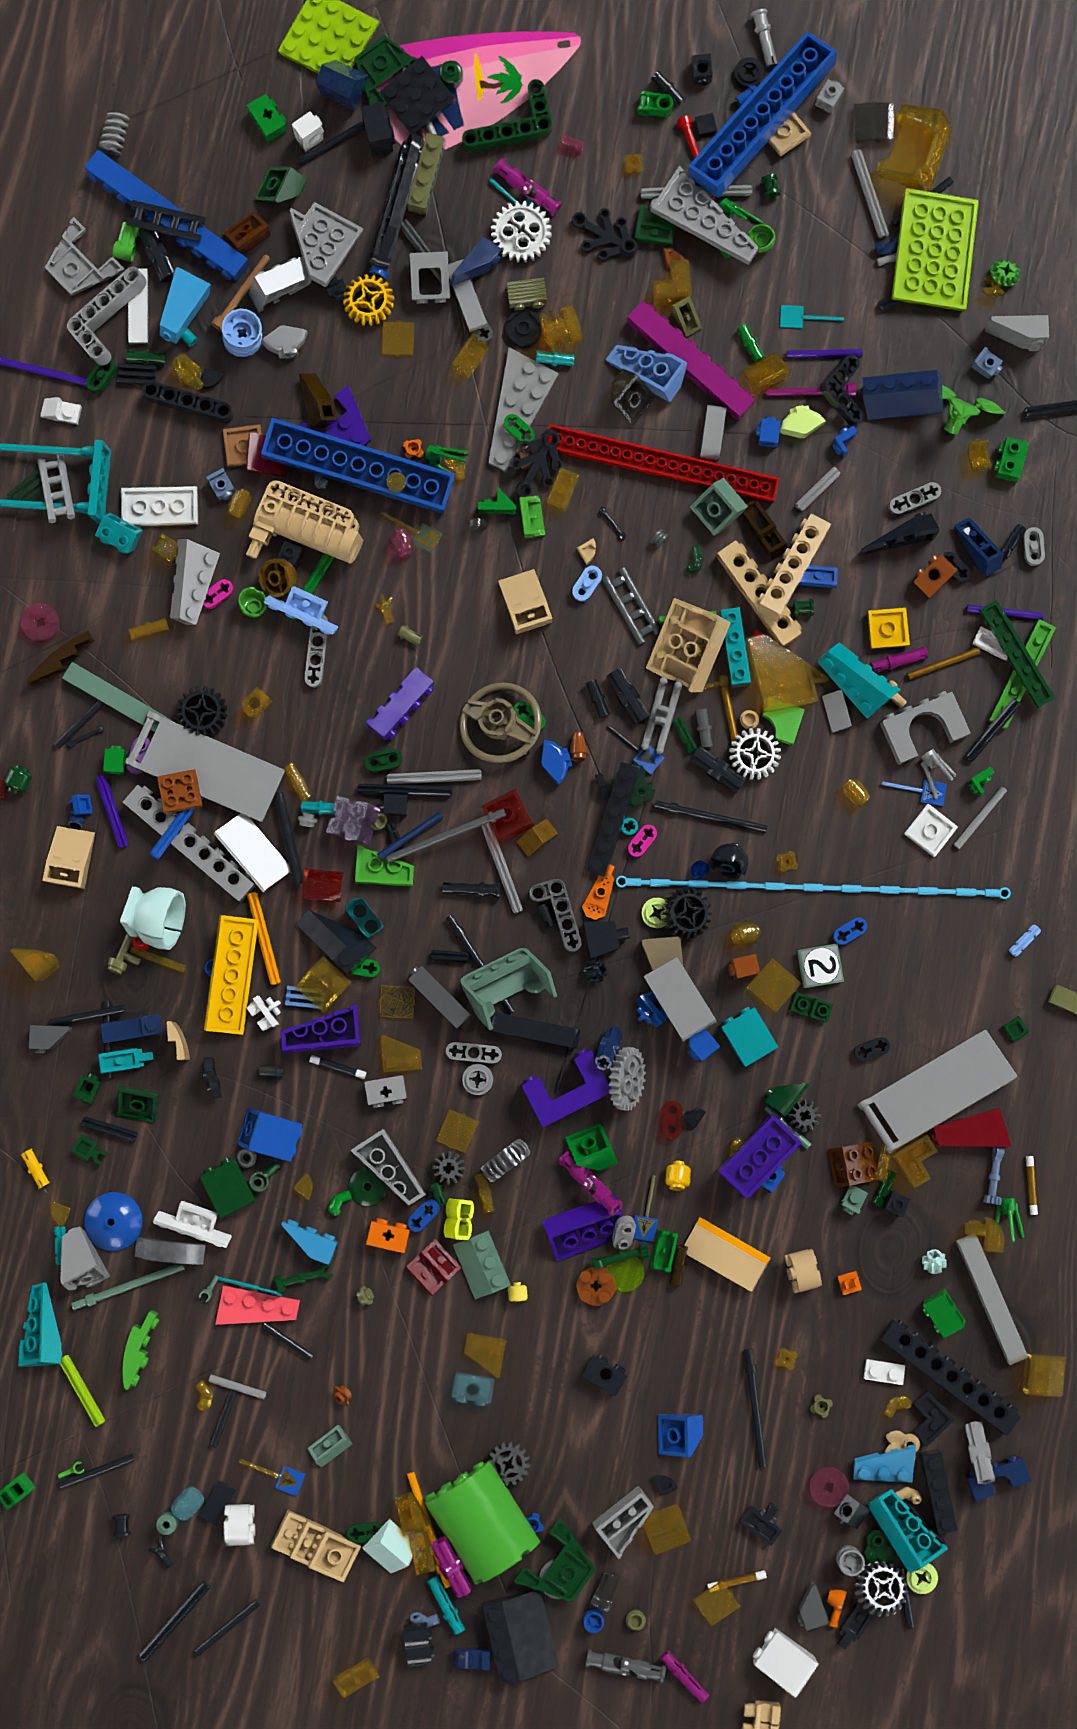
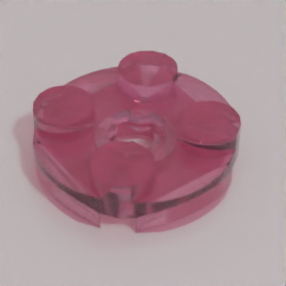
[21,603,60,642]
[809,1466,849,1507]

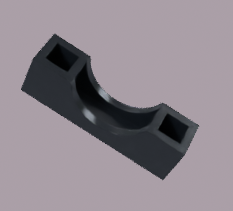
[919,1449,958,1534]

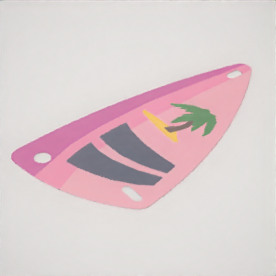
[377,32,581,156]

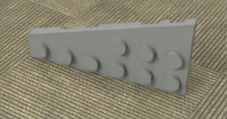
[651,166,759,265]
[489,348,559,472]

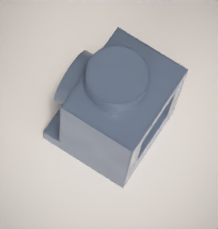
[971,347,1003,380]
[206,468,236,501]

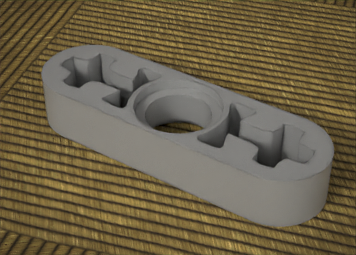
[888,482,941,516]
[446,1042,502,1063]

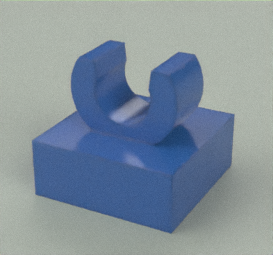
[69,794,93,815]

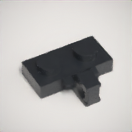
[201,1057,221,1099]
[739,1502,783,1546]

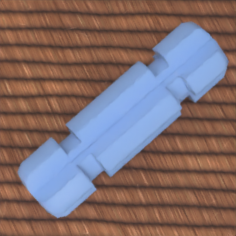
[1009,925,1041,957]

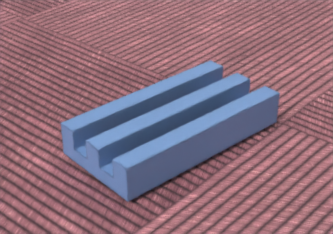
[285,986,326,1009]

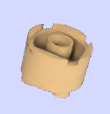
[784,1249,822,1293]

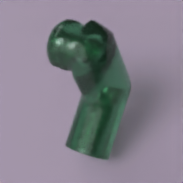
[688,545,704,573]

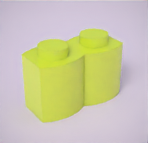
[444,1198,474,1240]

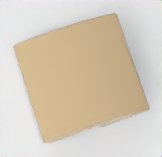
[167,1021,190,1061]

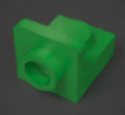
[968,766,995,796]

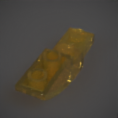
[395,1492,436,1575]

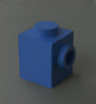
[755,417,781,448]
[761,1165,786,1193]

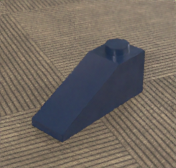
[449,236,502,286]
[954,517,1003,576]

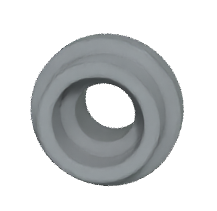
[298,813,317,827]
[237,1149,256,1168]

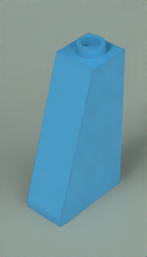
[160,267,210,344]

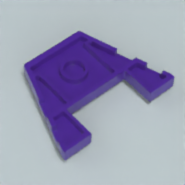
[300,385,371,446]

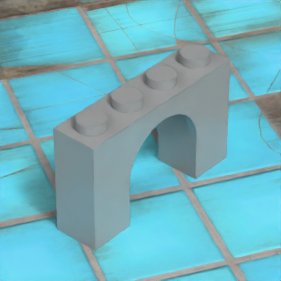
[880,691,971,765]

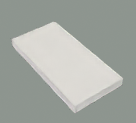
[121,486,198,526]
[214,814,290,892]

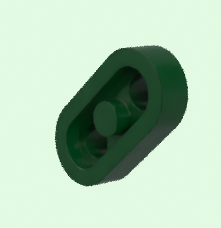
[86,359,117,393]
[364,749,402,773]

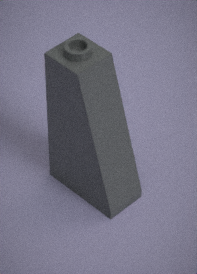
[408,966,471,1029]

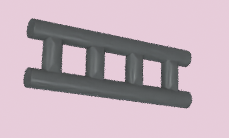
[602,567,661,645]

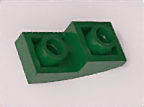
[788,992,833,1023]

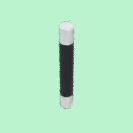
[309,1055,367,1079]

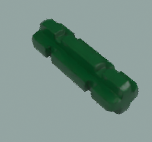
[673,717,697,753]
[872,1170,897,1207]

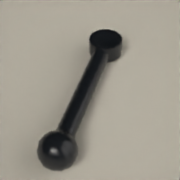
[599,507,626,540]
[67,726,104,748]

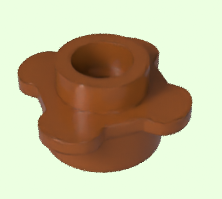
[333,1386,352,1406]

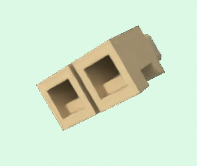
[742,1700,781,1729]

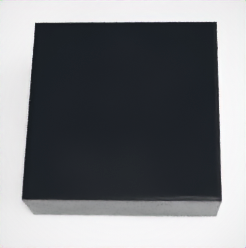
[695,113,718,137]

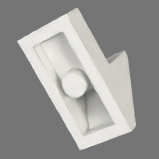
[40,397,82,425]

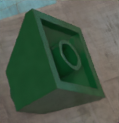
[254,166,307,203]
[764,1083,809,1116]

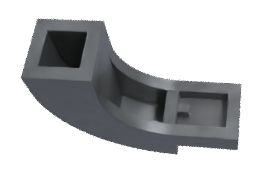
[135,1237,205,1265]

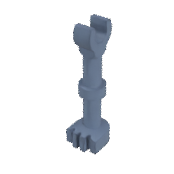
[983,1147,1005,1205]

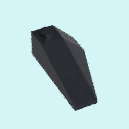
[860,512,940,556]

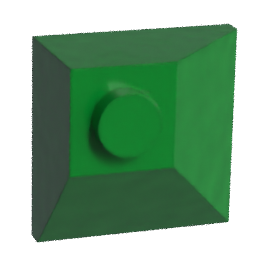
[565,1122,618,1171]

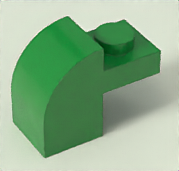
[0,1472,36,1510]

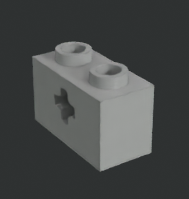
[364,1075,407,1108]

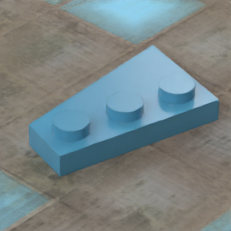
[853,1444,916,1483]

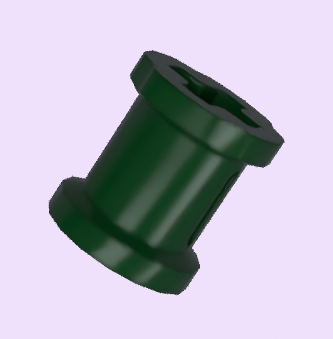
[761,174,781,198]
[793,599,814,617]

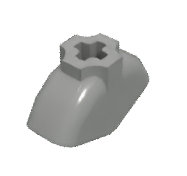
[261,325,308,359]

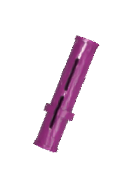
[870,647,928,673]
[660,1650,709,1704]

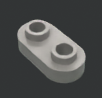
[1023,527,1045,566]
[612,1216,636,1250]

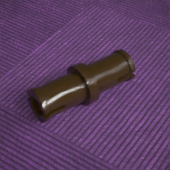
[670,1245,688,1286]

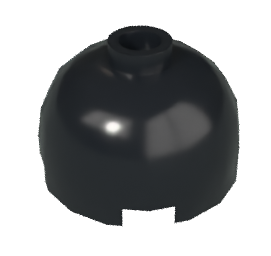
[709,843,749,879]

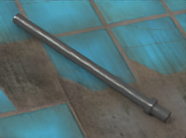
[386,809,506,862]

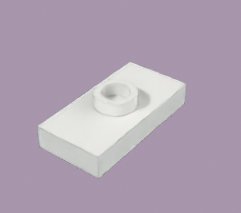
[972,626,1008,661]

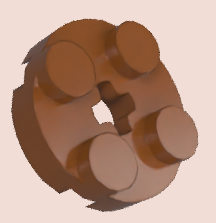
[577,1266,616,1306]

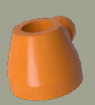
[827,1590,847,1628]

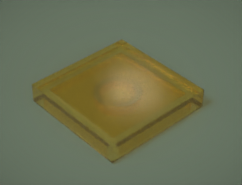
[747,958,801,1012]

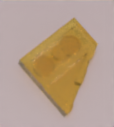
[381,1035,422,1072]
[464,1333,506,1378]

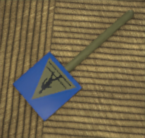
[633,1175,658,1242]

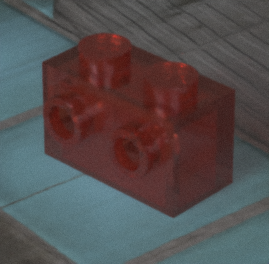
[302,868,344,902]

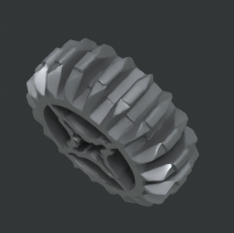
[481,1139,531,1182]
[854,1561,908,1617]

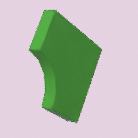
[762,697,805,746]

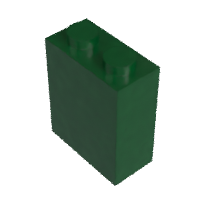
[200,1157,257,1219]

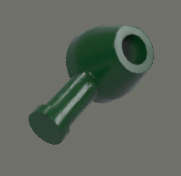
[249,1161,281,1192]

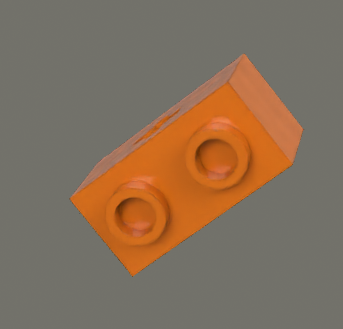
[366,1218,410,1253]

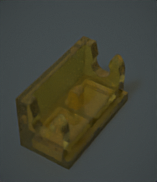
[452,333,489,380]
[333,1657,380,1698]

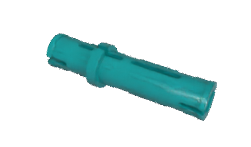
[427,1575,465,1635]

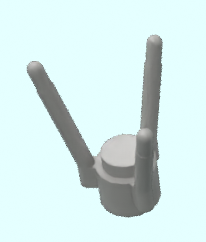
[921,749,956,799]

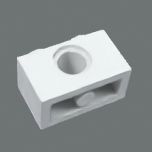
[292,112,324,153]

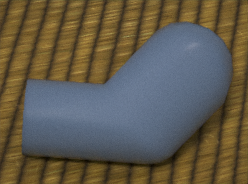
[315,475,328,489]
[410,1612,440,1628]

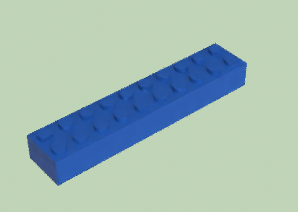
[688,31,837,198]
[261,418,455,514]

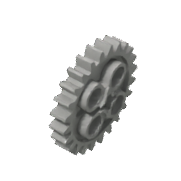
[609,1047,646,1111]

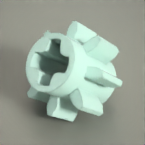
[922,1250,947,1274]

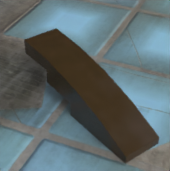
[26,631,95,686]

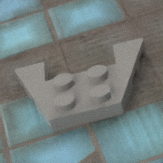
[45,217,125,296]

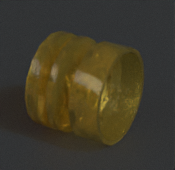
[540,304,583,352]

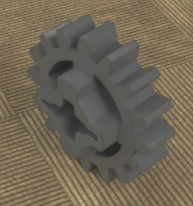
[488,1441,531,1486]

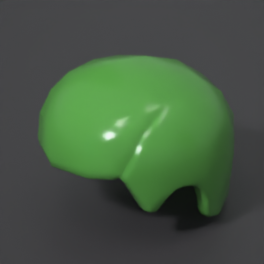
[747,224,775,253]
[238,587,267,618]

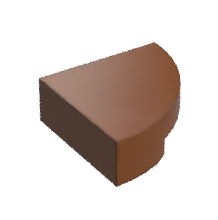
[663,248,686,268]

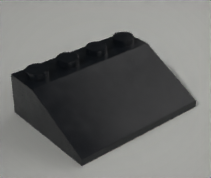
[483,1589,559,1686]

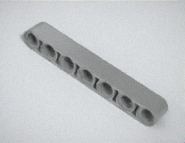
[956,1233,1028,1366]

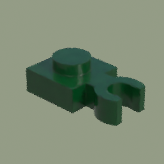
[71,1134,108,1165]

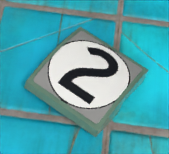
[797,944,844,988]

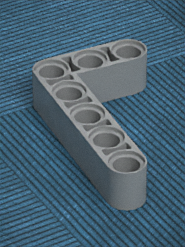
[67,267,147,366]

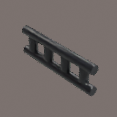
[126,200,206,242]

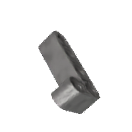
[529,879,581,953]

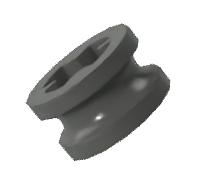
[651,529,668,548]

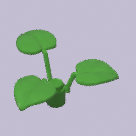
[942,385,1006,434]

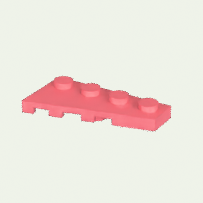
[215,1285,300,1325]

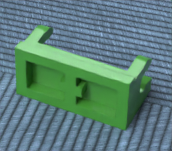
[519,496,545,539]

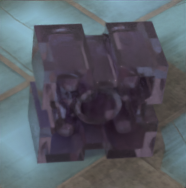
[326,796,380,845]

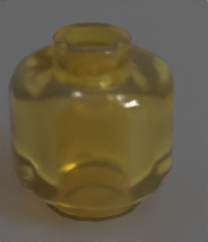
[731,920,761,947]

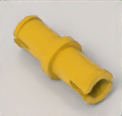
[20,1149,50,1189]

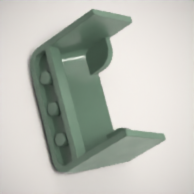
[460,948,557,1030]

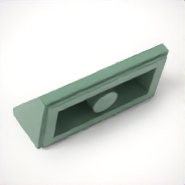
[307,1424,352,1467]

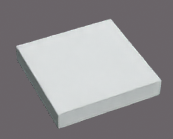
[904,804,958,857]

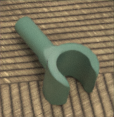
[199,1275,219,1302]

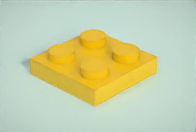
[867,608,910,649]

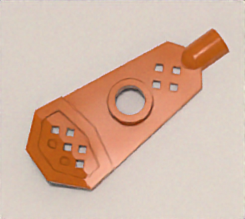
[582,865,615,920]

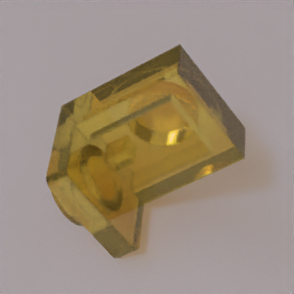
[968,439,991,471]

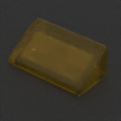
[547,468,579,512]

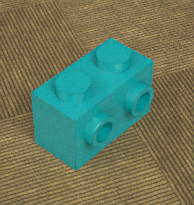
[95,513,143,554]

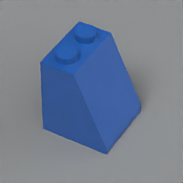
[237,1107,302,1162]

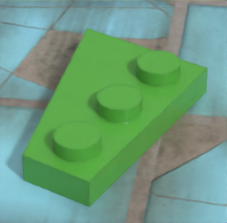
[355,845,414,886]

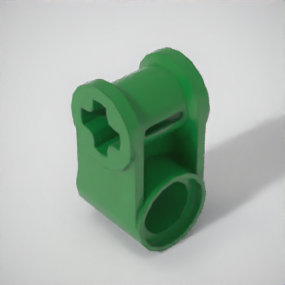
[636,91,673,118]

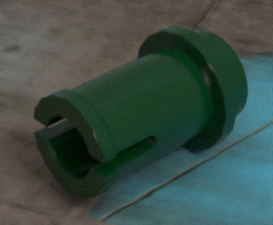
[428,1181,447,1207]

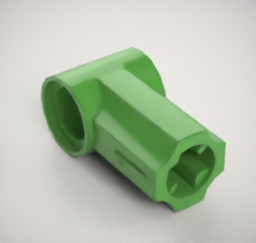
[113,222,139,262]

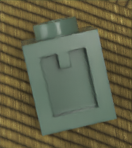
[840,1185,868,1216]

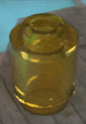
[228,489,253,519]
[843,778,871,807]

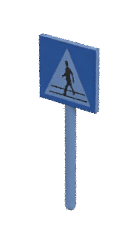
[881,780,947,806]

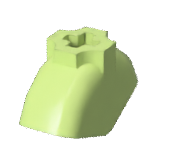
[779,405,826,438]

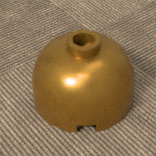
[259,558,297,597]

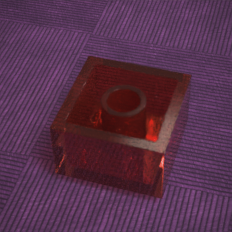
[482,789,535,843]

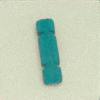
[54,1226,66,1265]

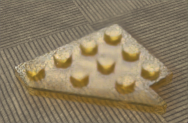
[746,635,829,713]

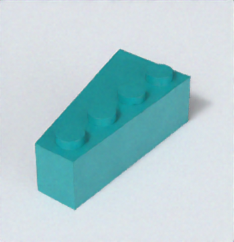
[817,643,901,719]

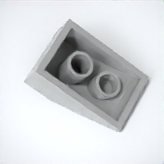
[985,315,1049,351]

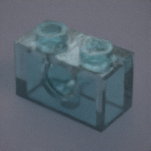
[452,1372,494,1406]

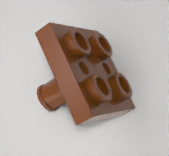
[157,769,203,814]

